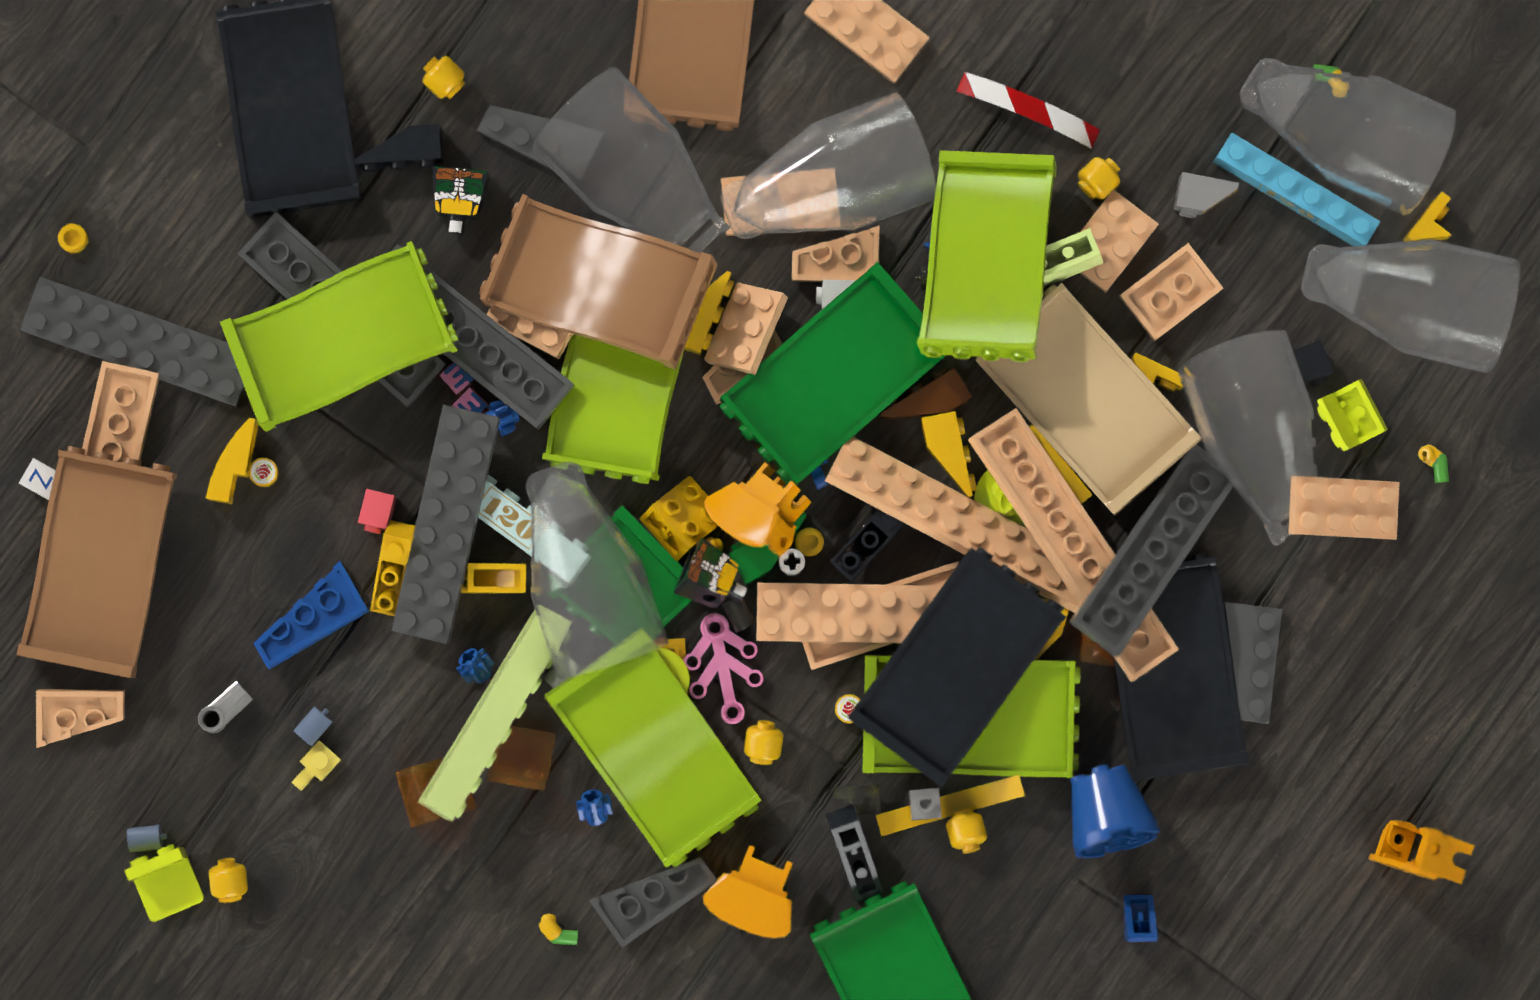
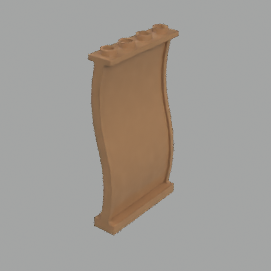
[625,0,754,131]
[479,194,718,370]
[17,446,177,678]

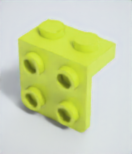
[1317,379,1388,451]
[124,844,204,922]

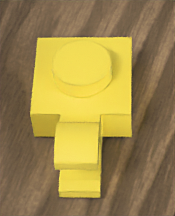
[292,740,341,791]

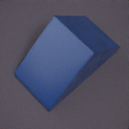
[1124,895,1158,942]

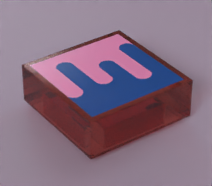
[438,362,476,397]
[450,386,489,414]

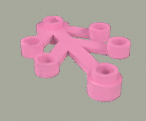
[683,613,764,724]

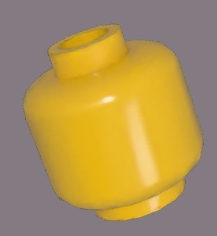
[423,56,465,99]
[1077,157,1120,200]
[744,720,783,765]
[946,809,987,854]
[209,858,248,903]

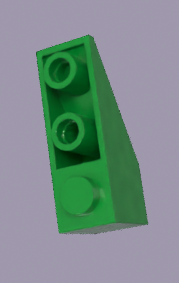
[729,512,807,586]

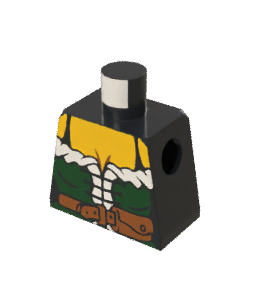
[433,166,490,235]
[673,538,747,608]

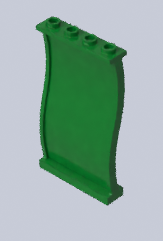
[719,262,947,486]
[810,881,971,1000]

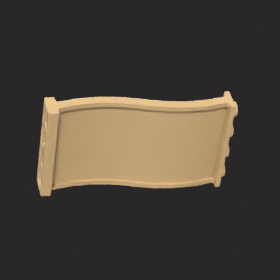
[975,283,1202,516]

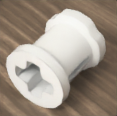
[779,549,805,576]

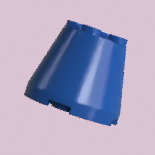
[1070,765,1160,859]

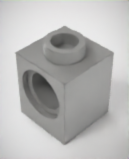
[909,788,941,820]

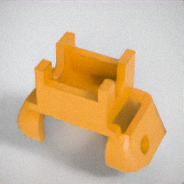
[704,462,811,557]
[1369,820,1474,884]
[704,845,793,938]

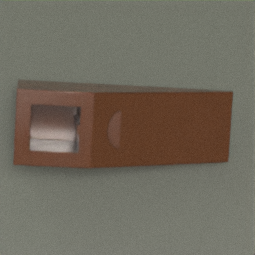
[880,368,973,420]

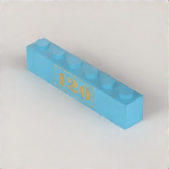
[1213,133,1380,251]

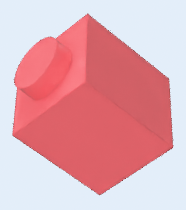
[358,489,397,534]

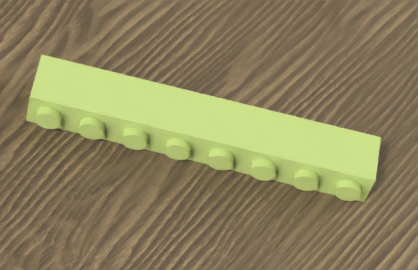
[418,603,573,821]

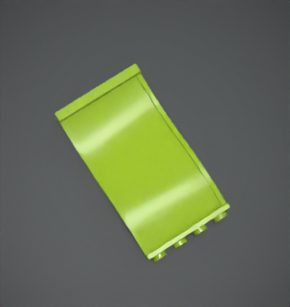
[917,151,1057,362]
[220,241,459,432]
[542,334,684,484]
[545,628,762,868]
[863,655,1080,778]

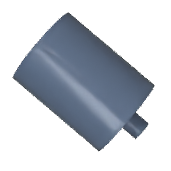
[293,706,333,746]
[127,825,167,853]

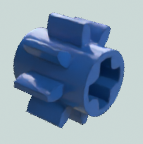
[484,399,519,436]
[457,648,495,684]
[576,789,613,826]

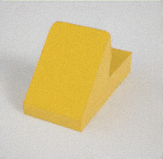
[1403,192,1452,244]
[1131,353,1188,392]

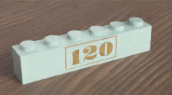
[478,475,592,586]

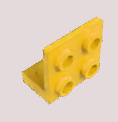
[639,476,718,562]

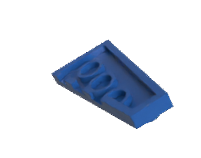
[253,561,369,670]

